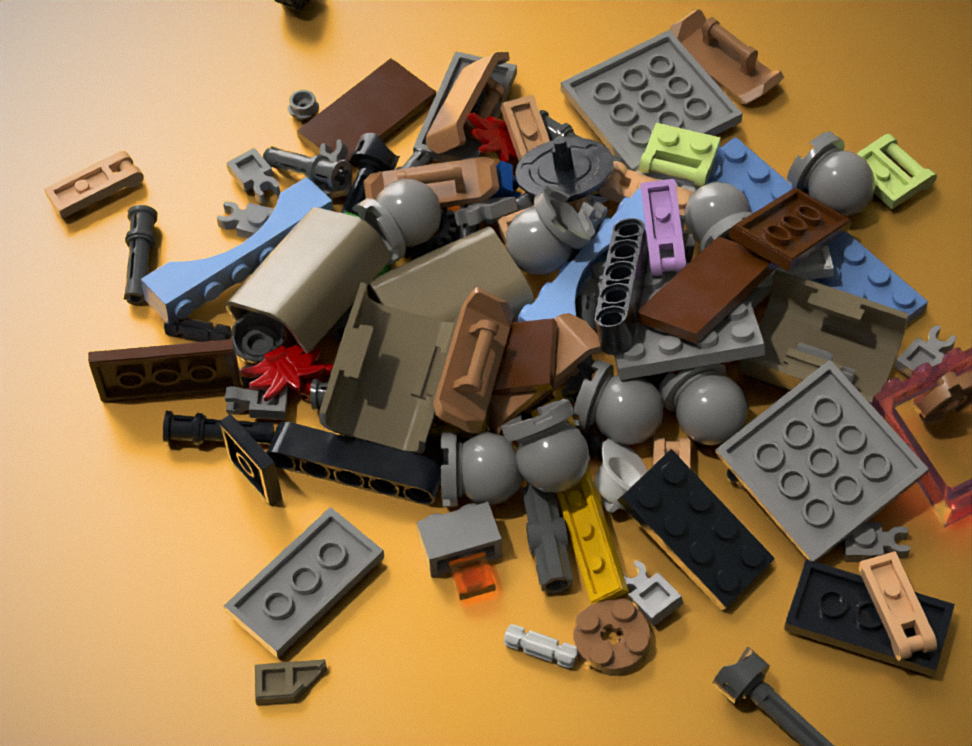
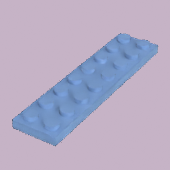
[694,137,928,324]

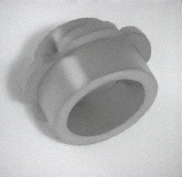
[287,89,319,120]

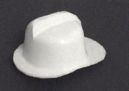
[594,439,647,513]

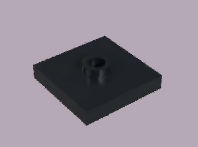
[220,414,282,507]

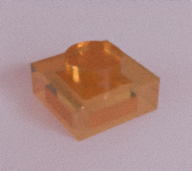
[448,552,496,601]

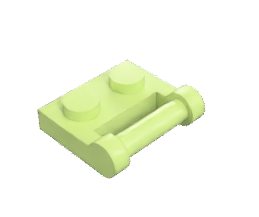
[639,123,720,187]
[856,134,937,209]

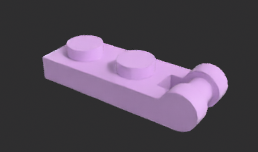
[640,179,686,277]

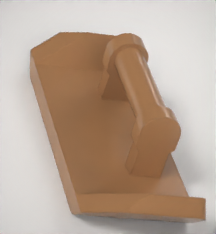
[670,9,784,104]
[426,52,510,154]
[364,156,499,208]
[433,287,514,433]
[488,313,602,434]

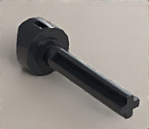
[340,133,401,216]

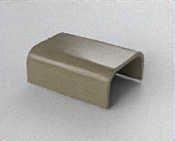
[226,207,393,353]
[367,226,535,323]
[738,270,909,410]
[319,282,461,454]

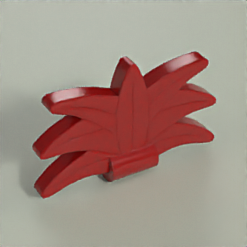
[467,112,519,164]
[239,343,326,402]

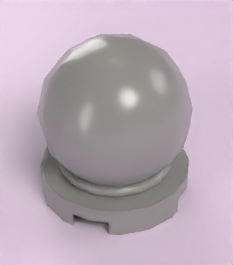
[787,131,875,216]
[353,178,442,265]
[684,182,753,252]
[506,186,595,275]
[574,360,664,445]
[658,363,749,446]
[501,399,590,493]
[441,432,524,507]

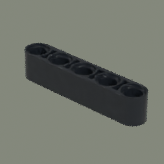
[595,218,649,355]
[266,422,443,505]

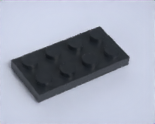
[617,449,775,611]
[784,559,955,677]

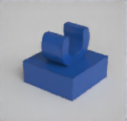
[490,161,522,198]

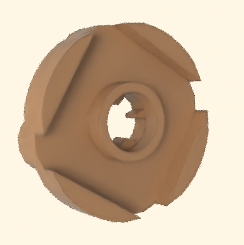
[912,368,972,425]
[573,599,650,676]

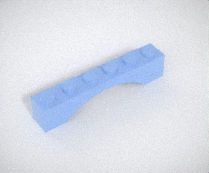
[141,177,333,324]
[517,188,648,322]

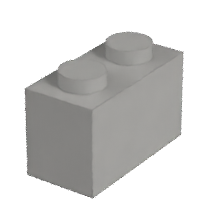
[417,502,502,577]

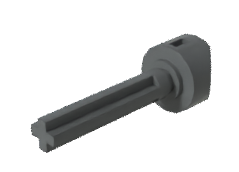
[712,646,834,746]

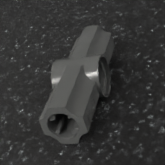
[522,484,573,594]

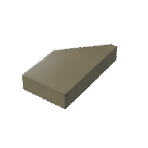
[254,659,327,706]

